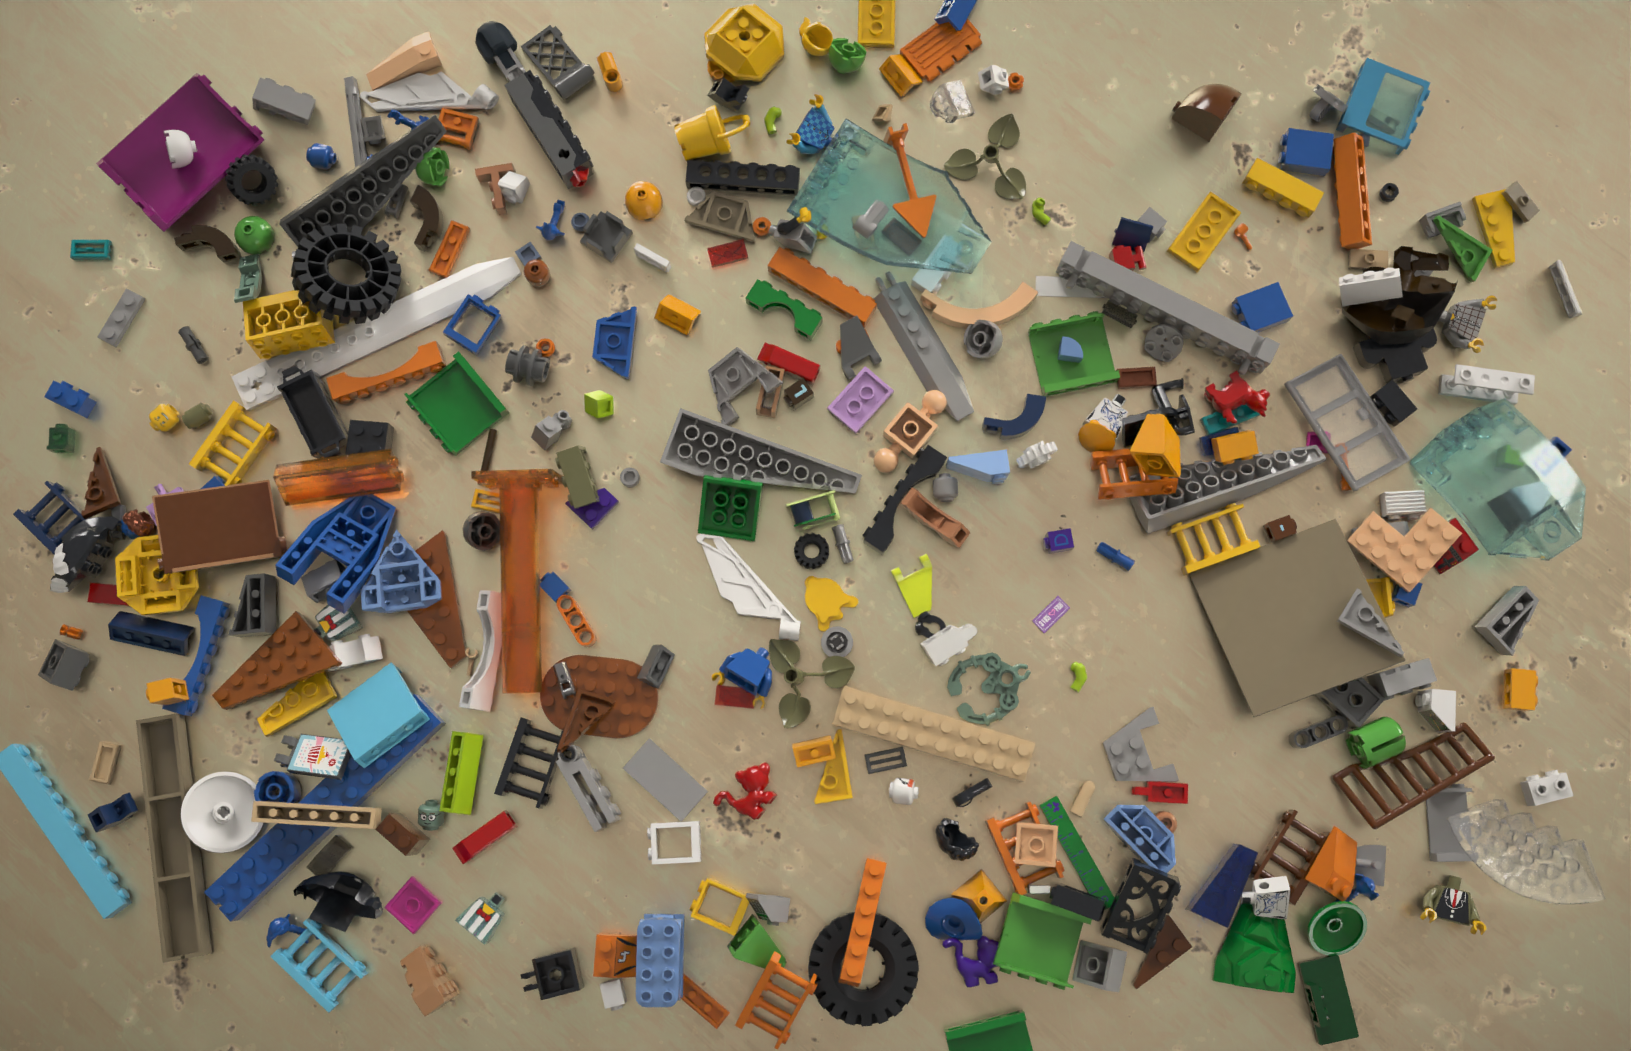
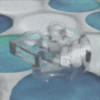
[930,80,975,123]

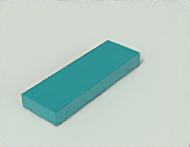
[1200,405,1260,437]

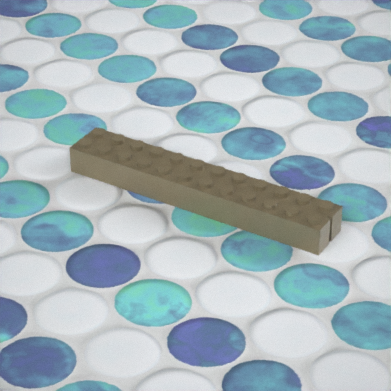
[136,714,212,963]

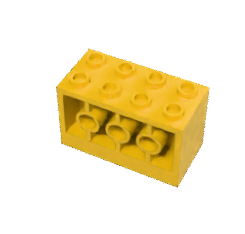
[243,290,335,359]

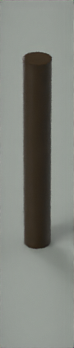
[478,429,497,486]

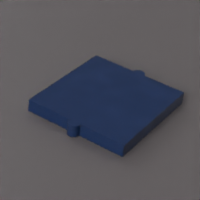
[1112,217,1153,254]

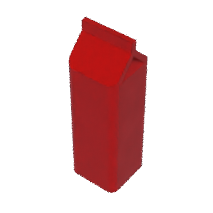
[757,342,820,385]
[452,810,518,864]

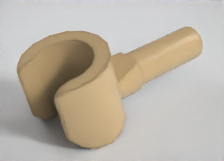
[465,647,479,676]

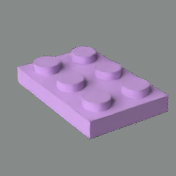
[827,366,894,434]

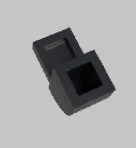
[707,78,749,111]

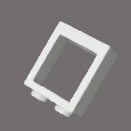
[647,821,702,864]

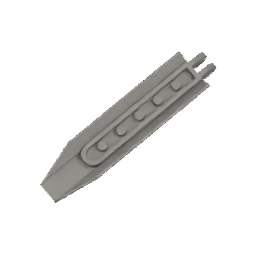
[873,271,974,421]

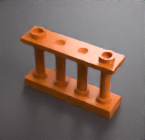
[1090,448,1178,500]
[985,802,1065,895]
[735,951,818,1050]

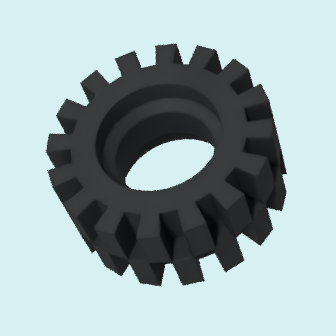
[794,532,829,569]

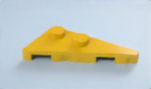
[814,729,853,804]

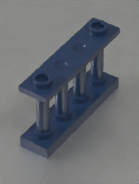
[13,481,108,555]

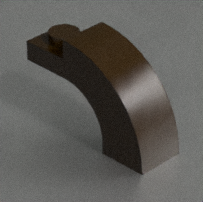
[410,185,443,252]
[174,225,242,263]

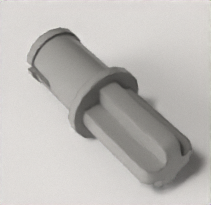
[832,524,853,564]

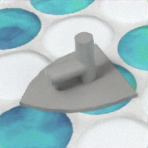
[1355,845,1386,886]

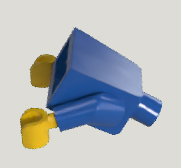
[712,647,772,709]

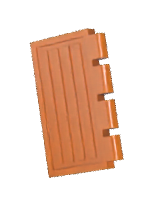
[900,18,982,82]

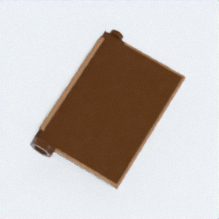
[152,480,287,574]

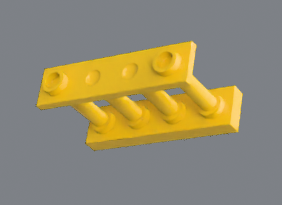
[189,400,277,486]
[1167,503,1260,576]

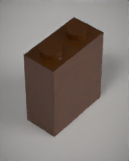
[375,813,430,856]

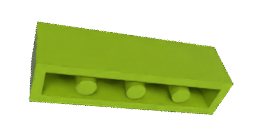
[439,731,483,815]

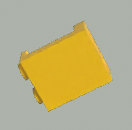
[1366,577,1395,618]

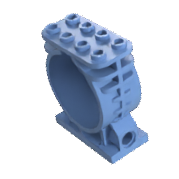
[636,914,685,1007]

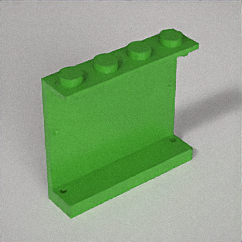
[1028,311,1120,397]
[993,892,1092,990]

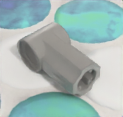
[852,200,889,240]

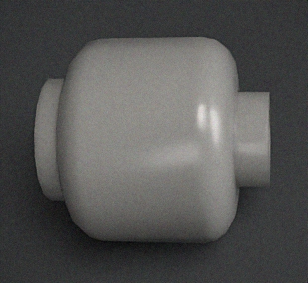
[933,473,958,502]

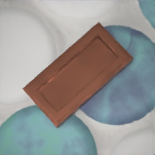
[1116,367,1157,389]

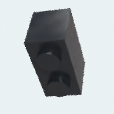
[1370,379,1417,427]

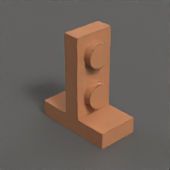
[475,163,516,215]

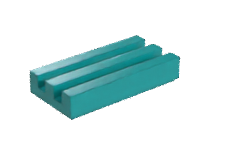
[70,240,112,260]

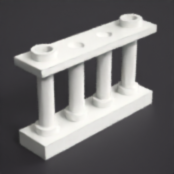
[1438,364,1535,405]

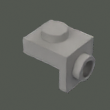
[361,115,386,144]

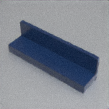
[108,611,194,656]

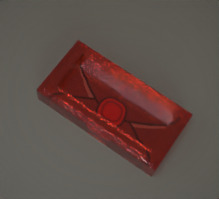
[707,239,748,268]

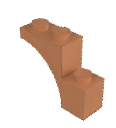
[901,488,971,548]

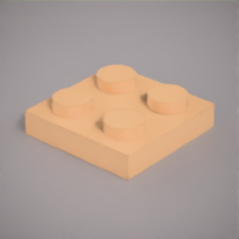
[1015,822,1058,867]

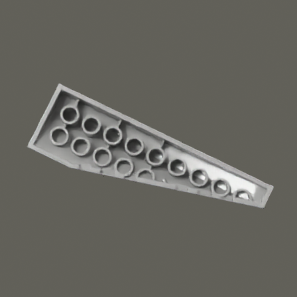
[660,408,862,493]

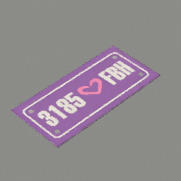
[1032,596,1070,633]

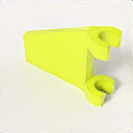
[891,554,932,618]

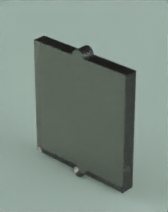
[1102,300,1138,328]

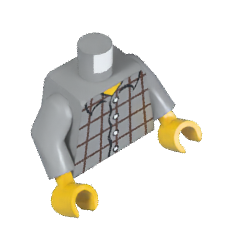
[1438,295,1497,353]

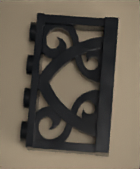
[1101,858,1181,954]

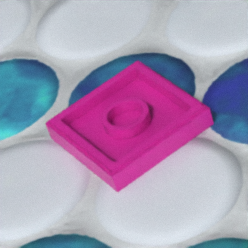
[384,876,442,934]

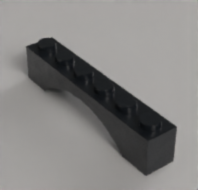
[862,445,947,555]

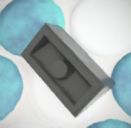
[637,644,675,689]

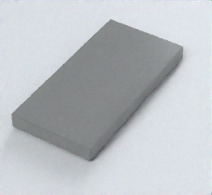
[623,738,708,822]

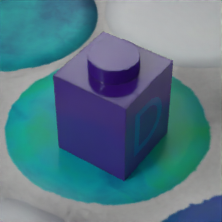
[1043,528,1074,554]

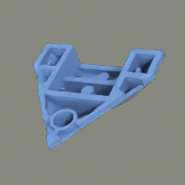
[361,530,442,613]

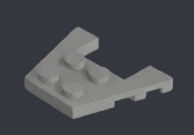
[708,347,783,426]
[1102,707,1179,782]

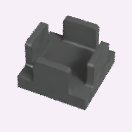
[580,211,633,263]

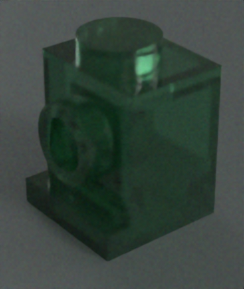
[46,424,75,453]

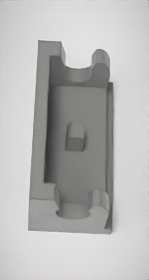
[1419,202,1466,239]

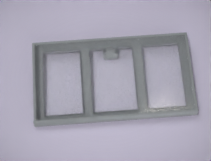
[1284,354,1411,492]

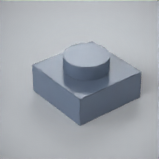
[515,242,542,266]

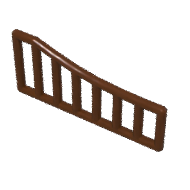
[1332,722,1495,829]

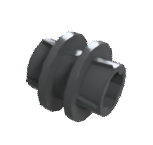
[505,345,550,386]

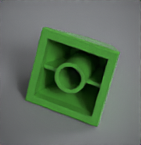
[727,914,787,969]

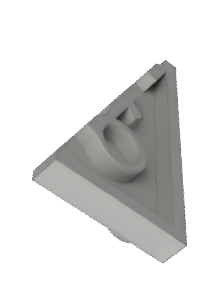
[1337,588,1404,657]

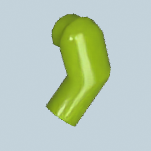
[1032,198,1051,226]
[1070,662,1087,693]

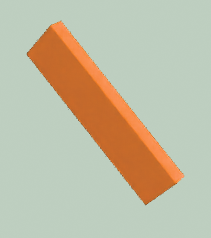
[681,973,730,1029]

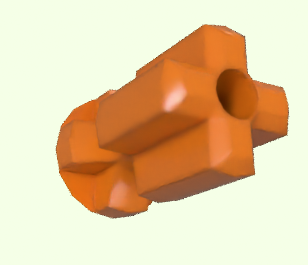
[60,624,83,640]

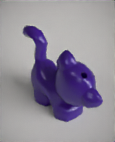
[942,936,999,987]

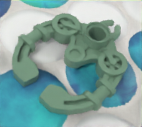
[947,652,1031,726]

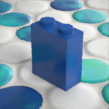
[1278,128,1334,176]
[1231,282,1293,333]

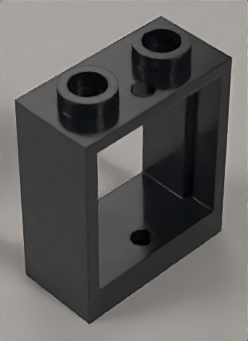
[1049,883,1108,921]

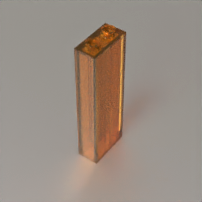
[273,449,404,506]

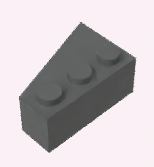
[228,573,276,637]

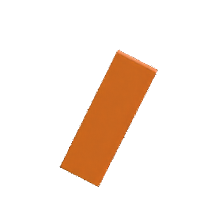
[429,220,470,278]

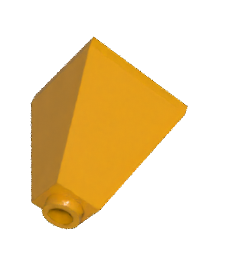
[951,869,1007,923]

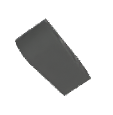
[1288,716,1348,749]

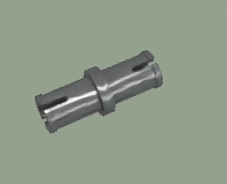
[178,326,209,364]

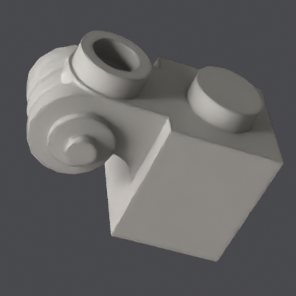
[531,410,572,450]

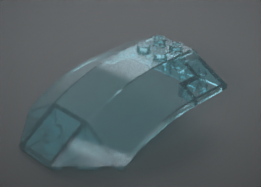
[1410,398,1586,561]

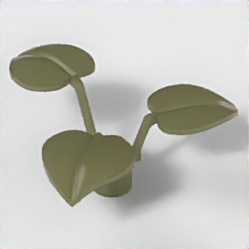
[944,114,1026,199]
[769,639,855,728]

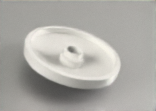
[180,772,263,853]

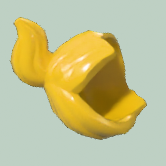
[799,17,833,56]

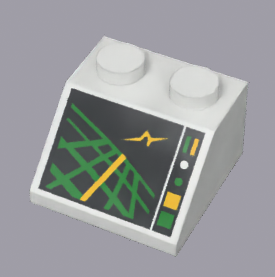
[1415,689,1456,733]

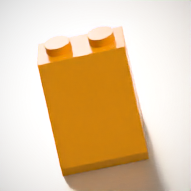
[1129,414,1181,477]

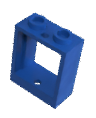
[443,294,501,356]

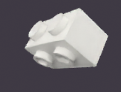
[1520,770,1574,806]

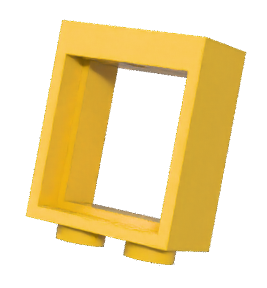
[689,878,749,936]

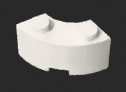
[328,634,383,672]

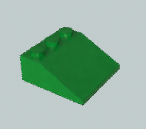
[698,475,763,541]

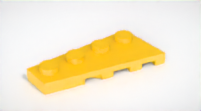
[1472,189,1515,269]
[257,672,337,737]

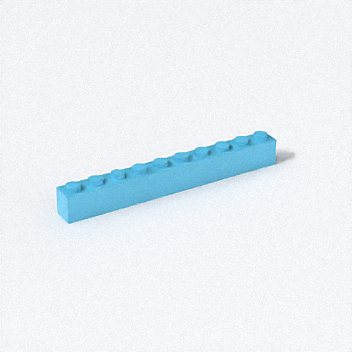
[0,744,132,919]

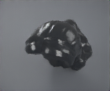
[935,818,979,861]

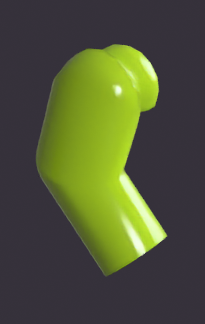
[764,106,782,135]

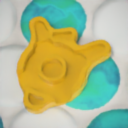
[805,576,858,632]

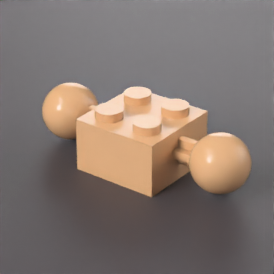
[874,390,947,473]

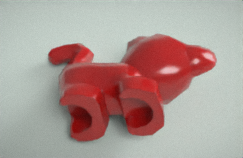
[713,762,777,820]

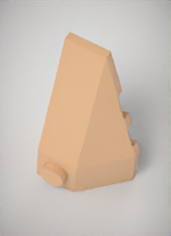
[366,32,442,91]

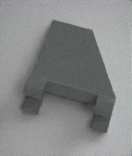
[840,315,882,380]

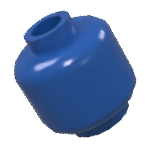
[306,143,337,170]

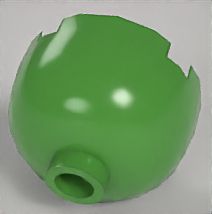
[828,38,866,74]
[414,147,449,186]
[234,216,275,255]

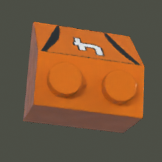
[593,933,637,978]

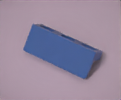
[934,0,977,31]

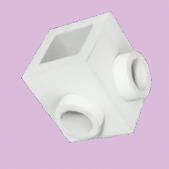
[978,65,1009,95]

